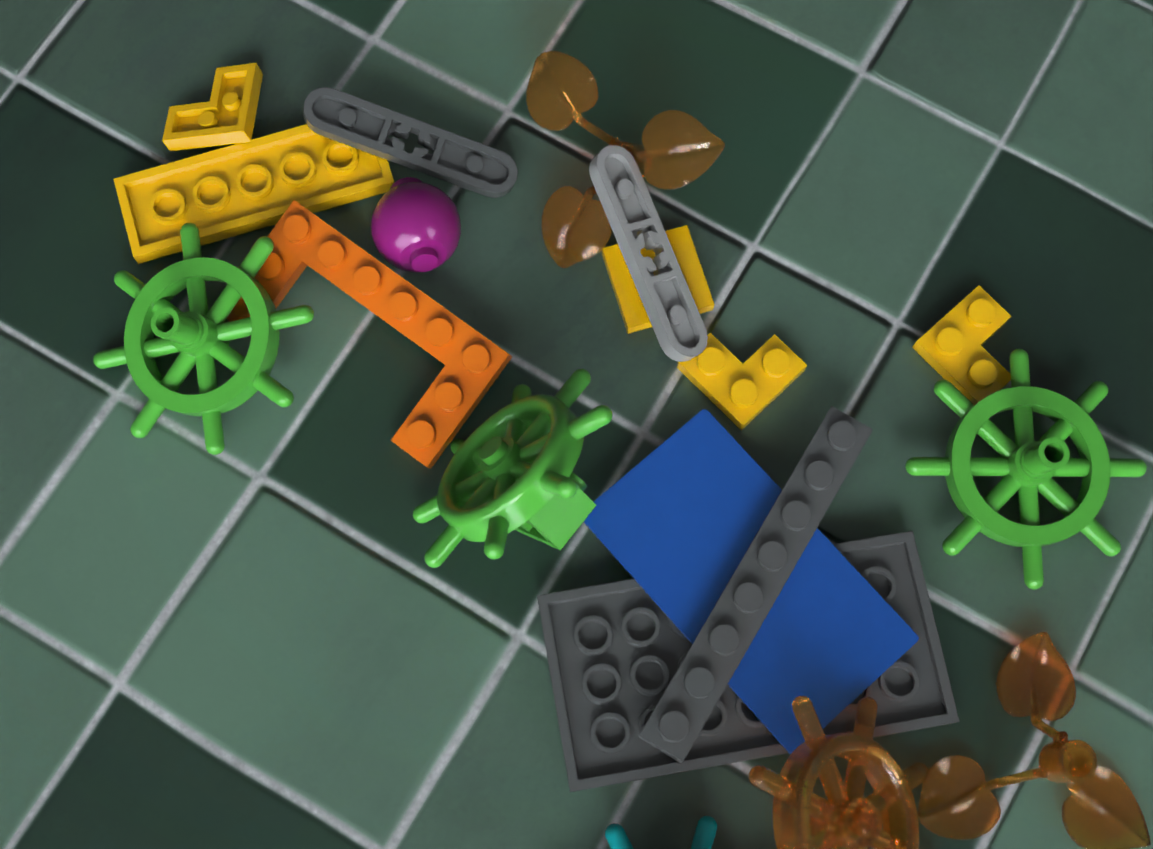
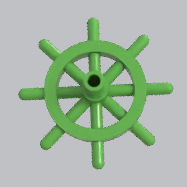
[93,223,314,455]
[905,349,1147,590]

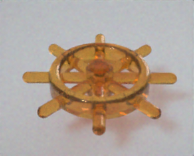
[749,696,929,849]

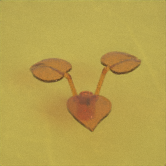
[526,51,725,269]
[918,632,1151,849]

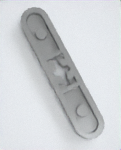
[589,145,708,362]

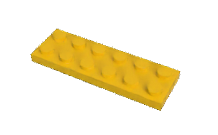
[113,124,394,264]

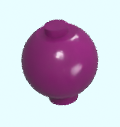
[371,177,461,273]

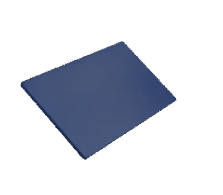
[584,409,919,755]

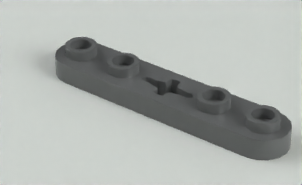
[303,87,518,198]

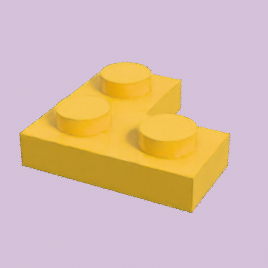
[162,63,263,152]
[912,285,1012,405]
[677,332,807,431]

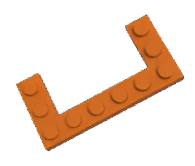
[227,200,512,469]

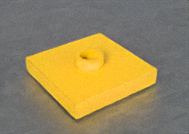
[602,225,715,334]

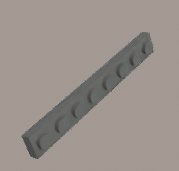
[639,406,873,764]

